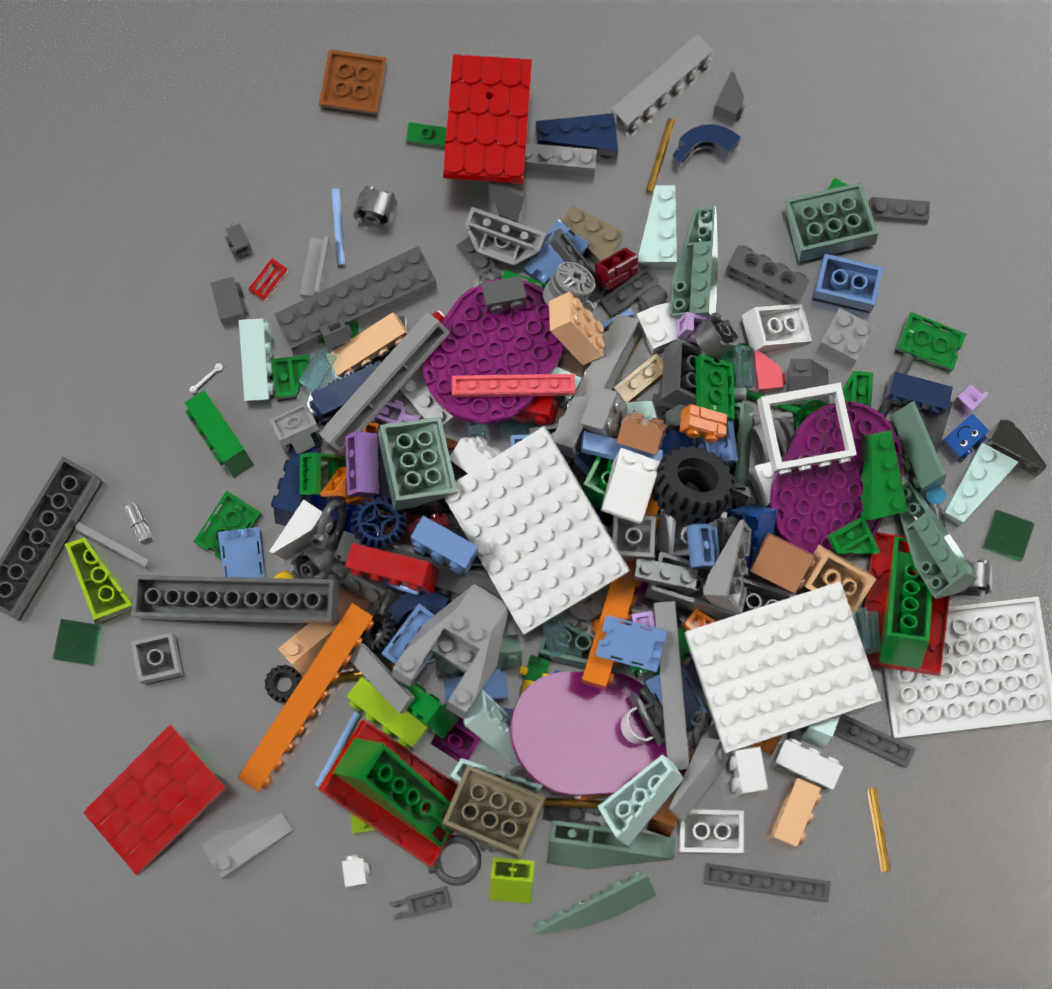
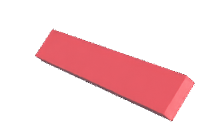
[452,374,575,397]

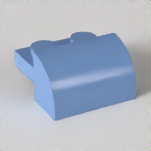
[692,421,738,466]
[687,524,720,569]

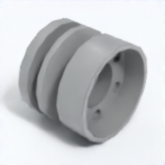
[543,262,595,306]
[752,416,795,464]

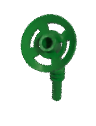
[746,389,825,432]

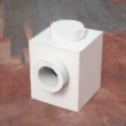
[342,855,370,887]

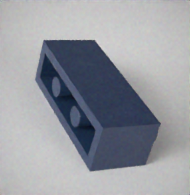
[885,372,953,415]

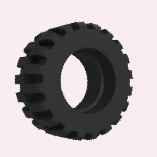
[652,446,734,525]

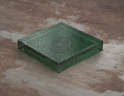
[982,509,1035,562]
[53,619,102,666]

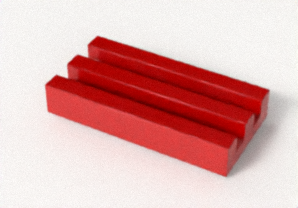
[248,258,288,302]

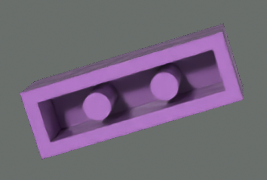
[345,431,380,498]

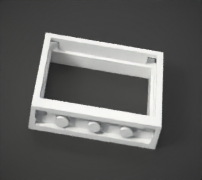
[757,383,857,474]

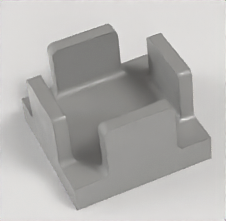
[269,403,321,454]

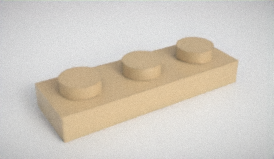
[612,353,663,402]

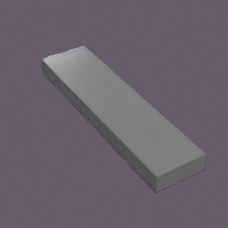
[75,522,152,569]
[350,644,415,714]

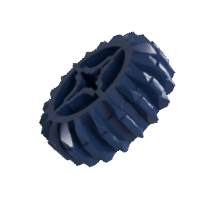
[351,496,407,551]

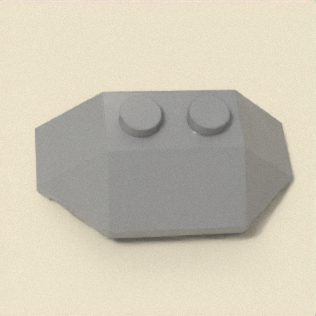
[465,207,546,266]

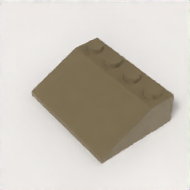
[442,765,545,859]

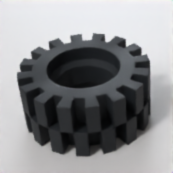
[360,613,399,653]
[264,665,302,703]

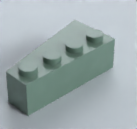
[538,617,622,674]

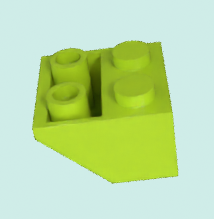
[489,857,535,904]

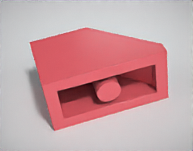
[752,350,786,394]

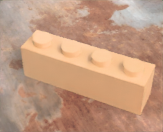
[326,312,408,378]

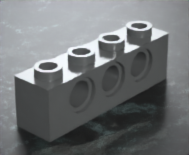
[726,245,810,304]

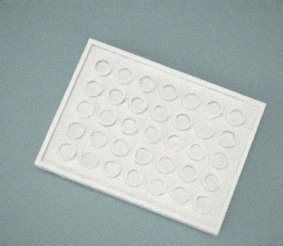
[445,427,630,635]
[684,581,881,753]
[883,597,1052,738]

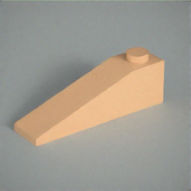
[278,623,337,677]

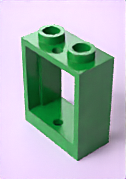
[300,453,346,497]

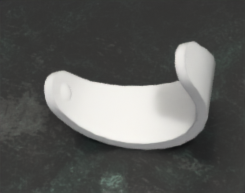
[621,707,654,744]

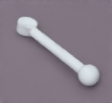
[189,363,223,394]

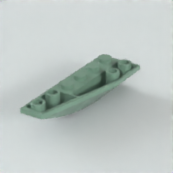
[670,206,718,319]
[899,481,978,599]
[547,820,676,869]
[532,871,657,934]

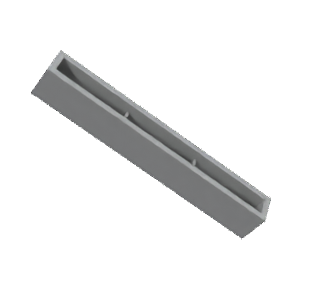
[319,312,450,454]
[551,314,642,459]

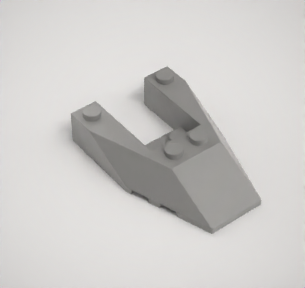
[392,584,509,719]

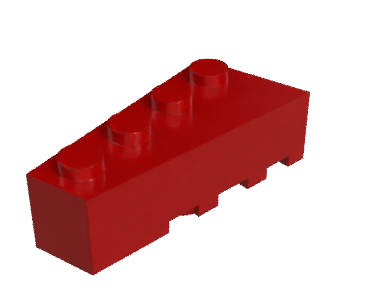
[504,396,559,425]
[345,543,440,594]

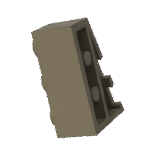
[562,205,624,263]

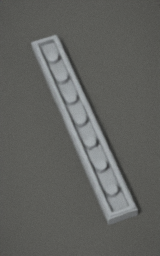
[653,601,689,770]

